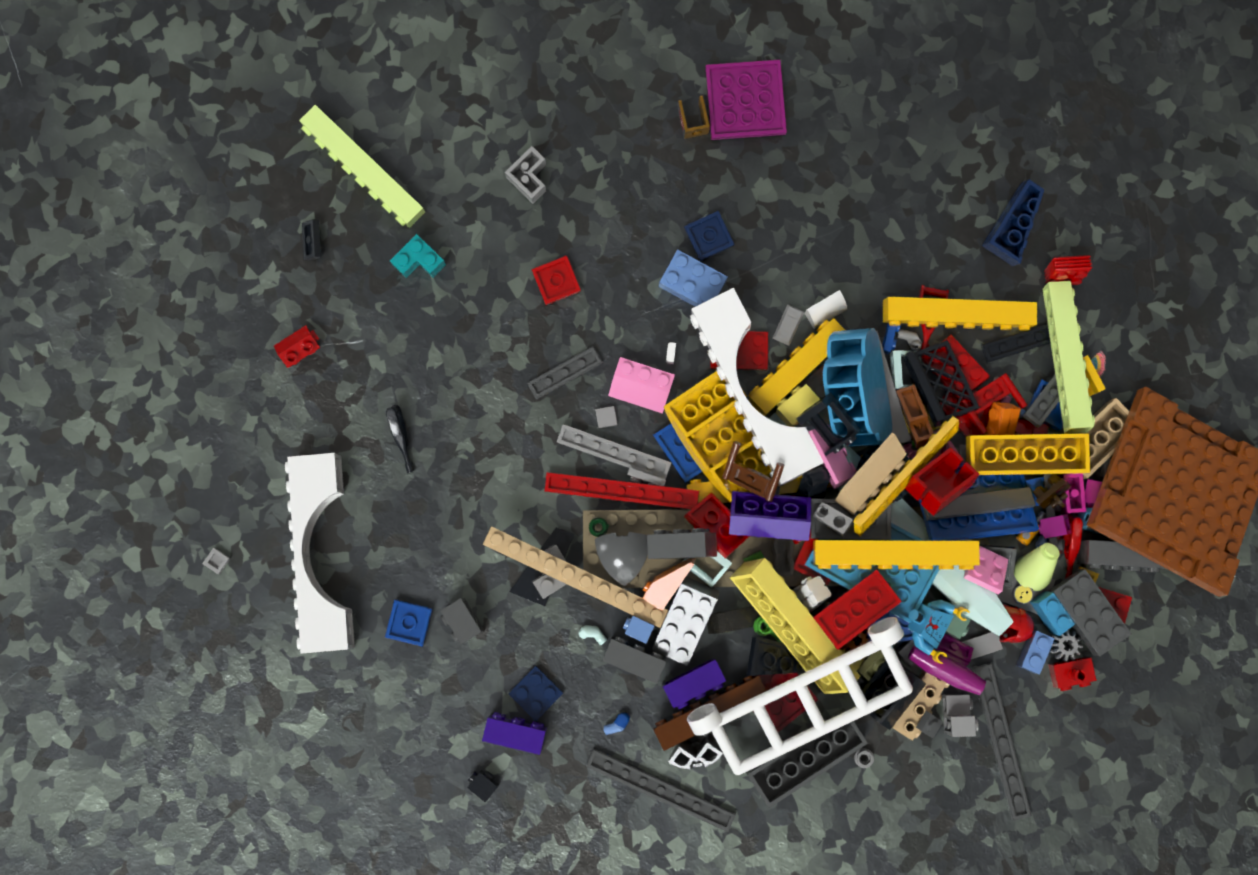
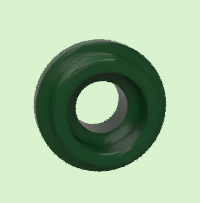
[589,517,608,537]

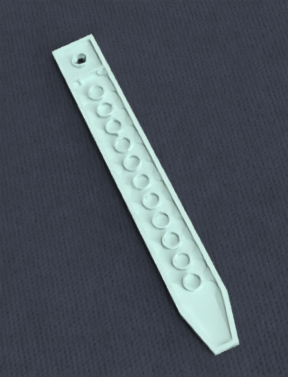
[769,412,1013,636]

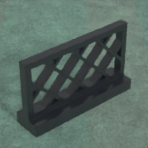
[904,340,979,427]

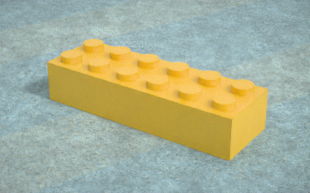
[748,318,845,416]
[966,434,1090,475]

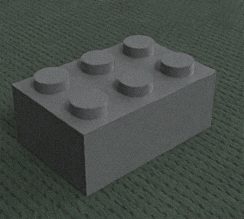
[647,528,717,559]
[602,636,666,684]

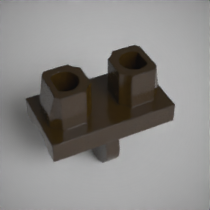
[1033,474,1071,509]

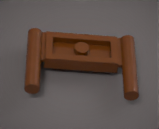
[722,441,785,502]

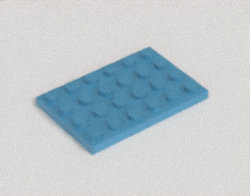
[805,523,940,623]

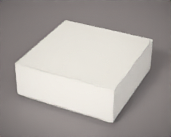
[666,342,676,365]

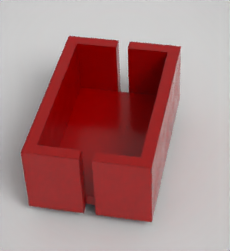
[905,447,979,516]

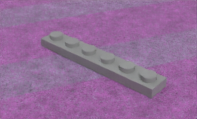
[557,424,672,480]

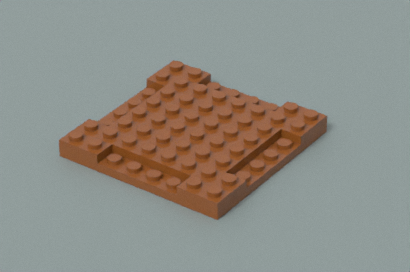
[1086,387,1258,597]

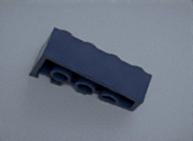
[982,179,1044,266]

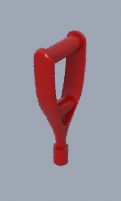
[919,285,949,350]
[1062,514,1083,579]

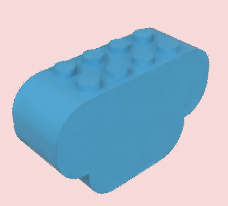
[823,328,892,447]

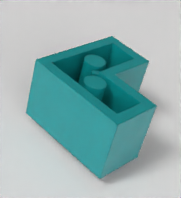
[390,234,446,278]

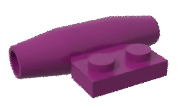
[908,634,986,695]

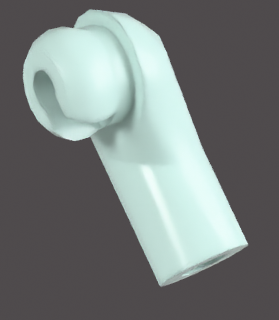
[579,625,608,645]

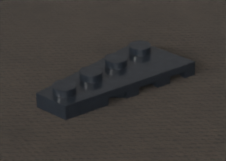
[509,527,574,606]
[746,637,806,676]

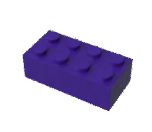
[729,491,811,541]

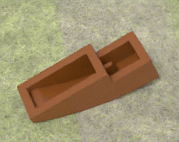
[896,384,934,449]

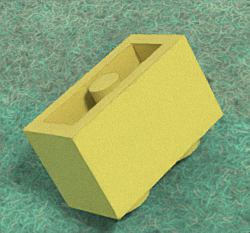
[776,384,820,427]

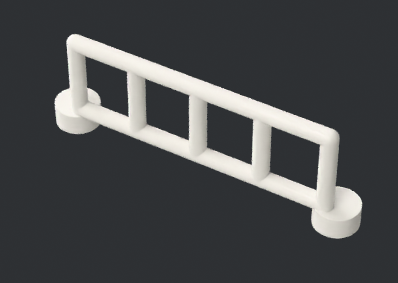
[687,617,913,775]

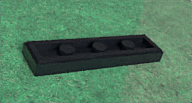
[981,324,1050,363]

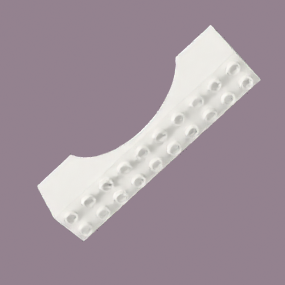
[690,288,824,486]
[285,453,355,653]

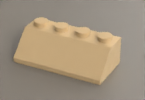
[835,432,906,516]

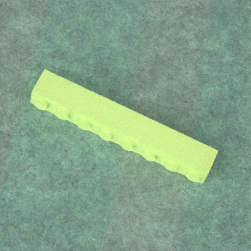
[299,105,425,228]
[1042,281,1095,434]

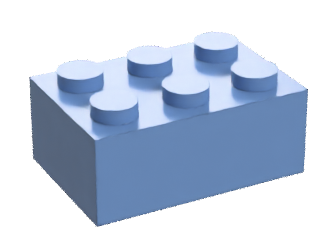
[659,249,728,307]

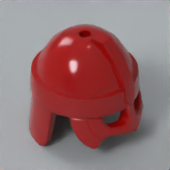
[999,604,1034,643]

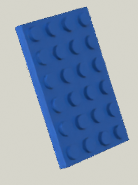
[919,462,1039,541]

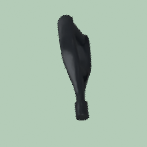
[386,405,414,473]

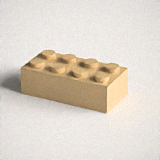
[1074,398,1129,479]

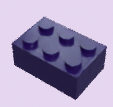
[662,658,726,709]
[482,712,547,755]

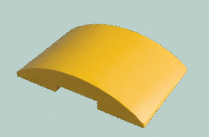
[663,371,772,502]

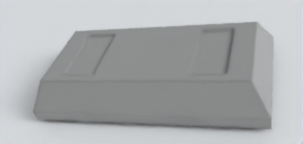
[772,304,805,346]

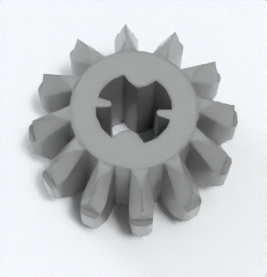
[1050,629,1083,662]

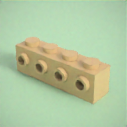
[892,670,950,741]

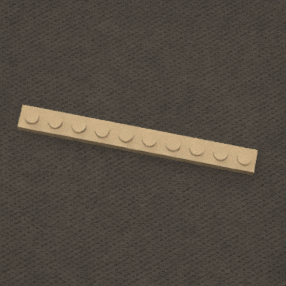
[482,526,669,628]

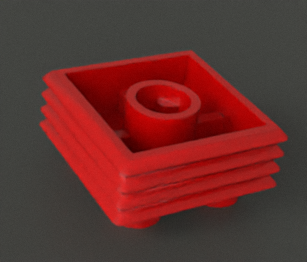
[1044,255,1092,285]

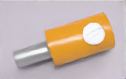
[1016,511,1046,546]

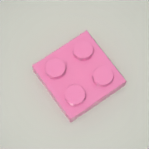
[964,545,1008,594]

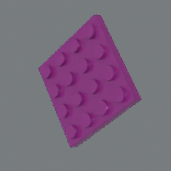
[705,60,787,140]

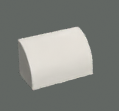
[804,290,847,329]

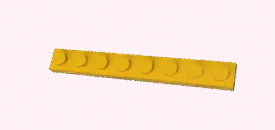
[853,416,959,536]

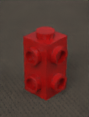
[274,325,320,368]

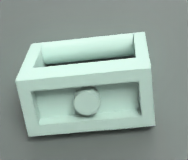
[890,350,921,390]
[682,551,732,588]

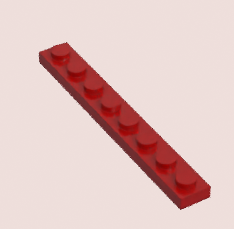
[544,472,700,509]

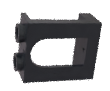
[796,392,861,456]

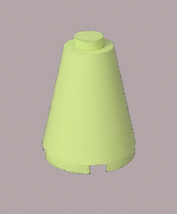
[1014,543,1059,591]

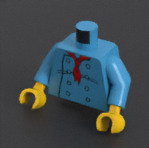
[908,600,970,664]

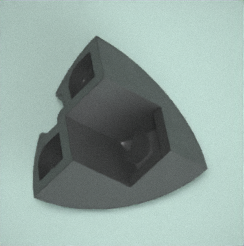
[595,532,648,586]
[668,732,723,769]

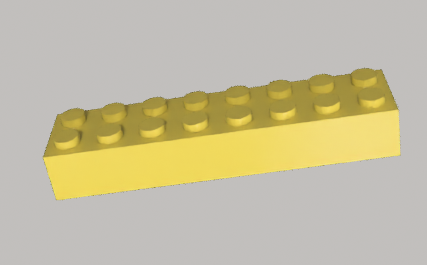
[730,558,860,694]

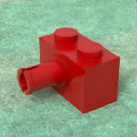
[1048,657,1097,691]

